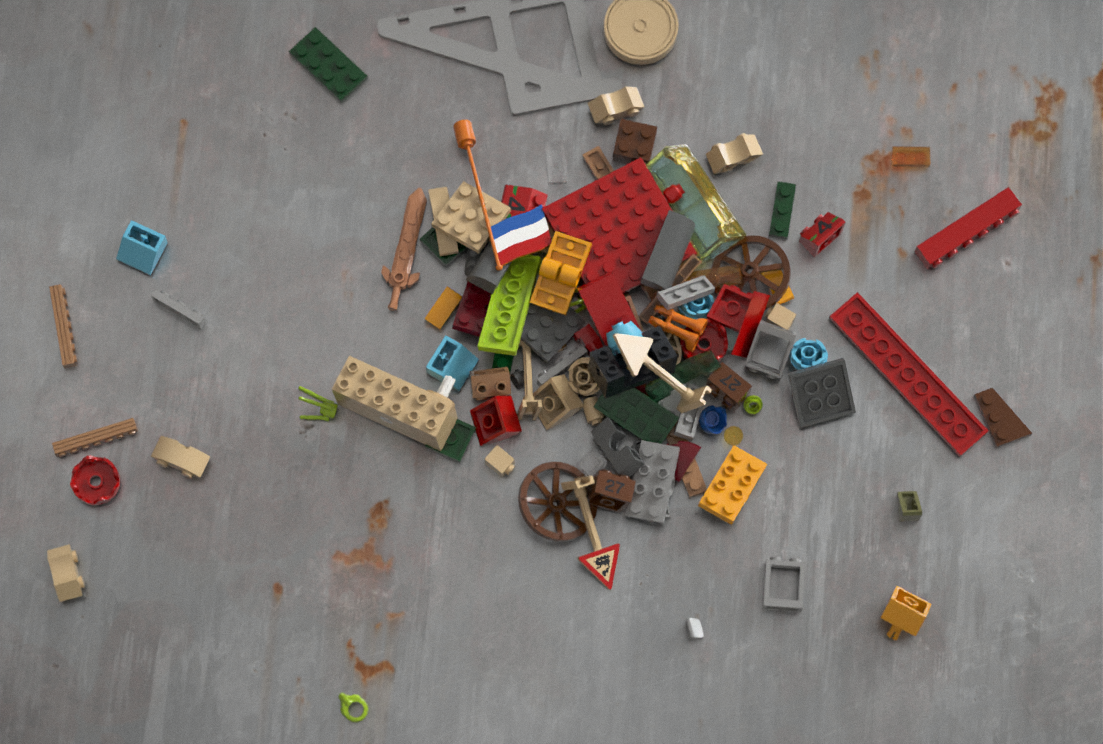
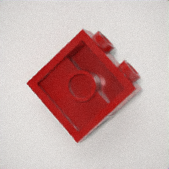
[707,284,753,333]

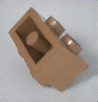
[469,367,511,400]

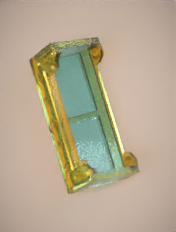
[646,144,747,264]

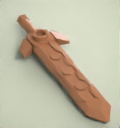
[381,188,427,311]

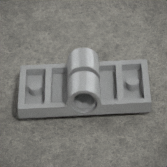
[625,440,680,524]

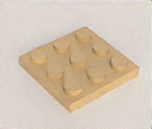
[431,181,511,254]

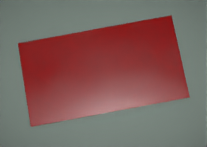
[731,291,770,358]

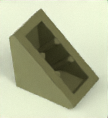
[897,491,922,522]

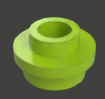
[743,395,763,414]

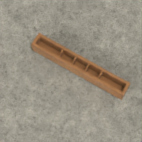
[638,254,702,324]
[49,284,77,369]
[52,418,138,457]

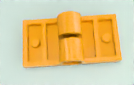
[529,231,592,316]
[698,445,767,525]

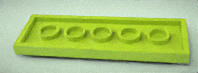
[478,255,541,356]

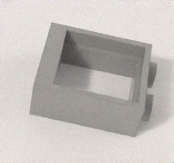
[744,320,797,380]
[762,557,805,612]

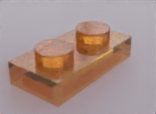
[892,146,930,167]

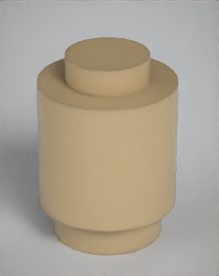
[583,396,606,426]

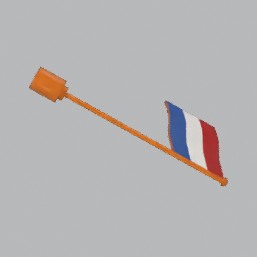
[453,120,552,271]

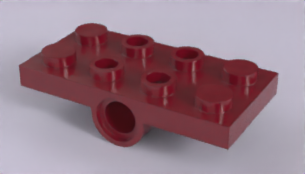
[452,281,492,337]

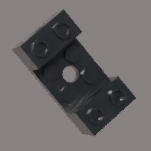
[588,326,677,399]

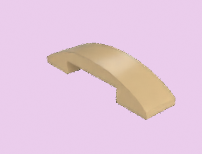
[428,187,459,256]

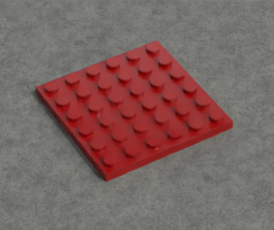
[542,157,697,294]

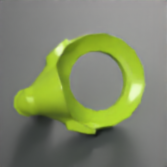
[338,693,368,722]

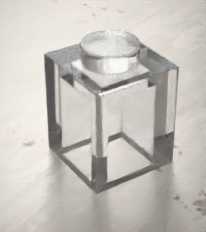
[576,448,607,476]

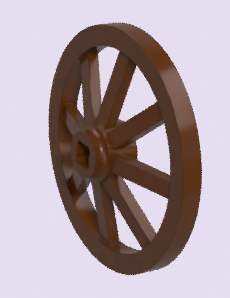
[711,235,791,309]
[518,462,597,542]

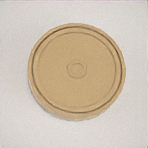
[604,0,678,65]

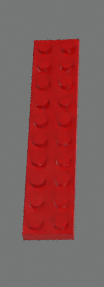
[829,292,989,457]

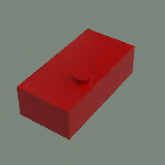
[576,271,641,346]

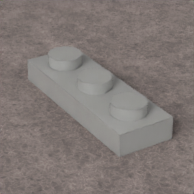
[656,275,715,310]
[151,289,205,329]
[537,346,588,387]
[674,383,705,441]

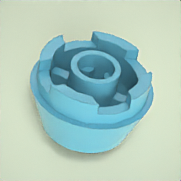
[678,294,714,319]
[606,321,643,356]
[789,338,828,370]

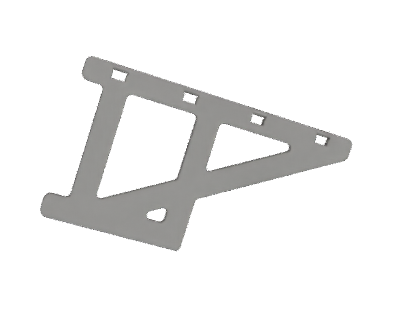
[377,0,622,115]

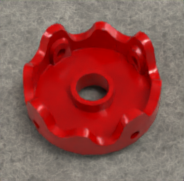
[680,319,728,368]
[70,455,120,505]

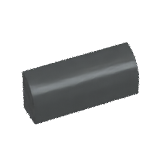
[640,210,696,291]
[466,240,512,294]

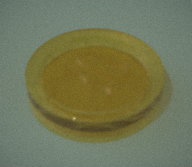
[724,426,743,446]

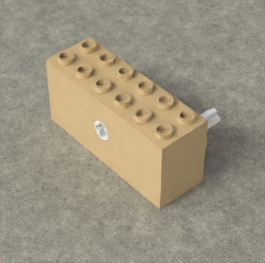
[332,356,458,451]

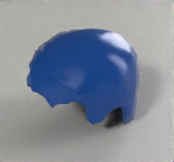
[699,405,727,434]

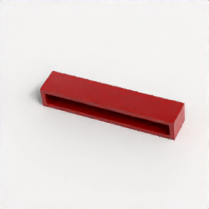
[914,187,1022,270]

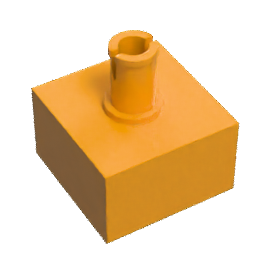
[881,586,931,640]

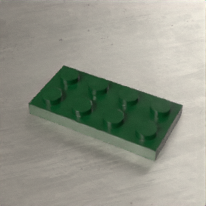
[289,27,368,103]
[593,388,679,444]

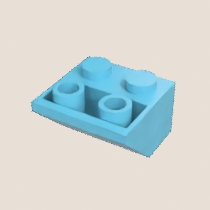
[116,220,168,275]
[426,335,479,392]

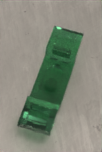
[645,351,721,402]

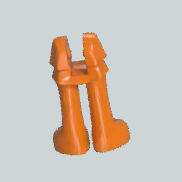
[648,305,708,352]

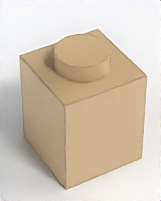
[765,303,797,330]
[484,445,515,478]

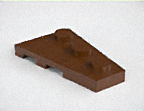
[974,388,1032,448]

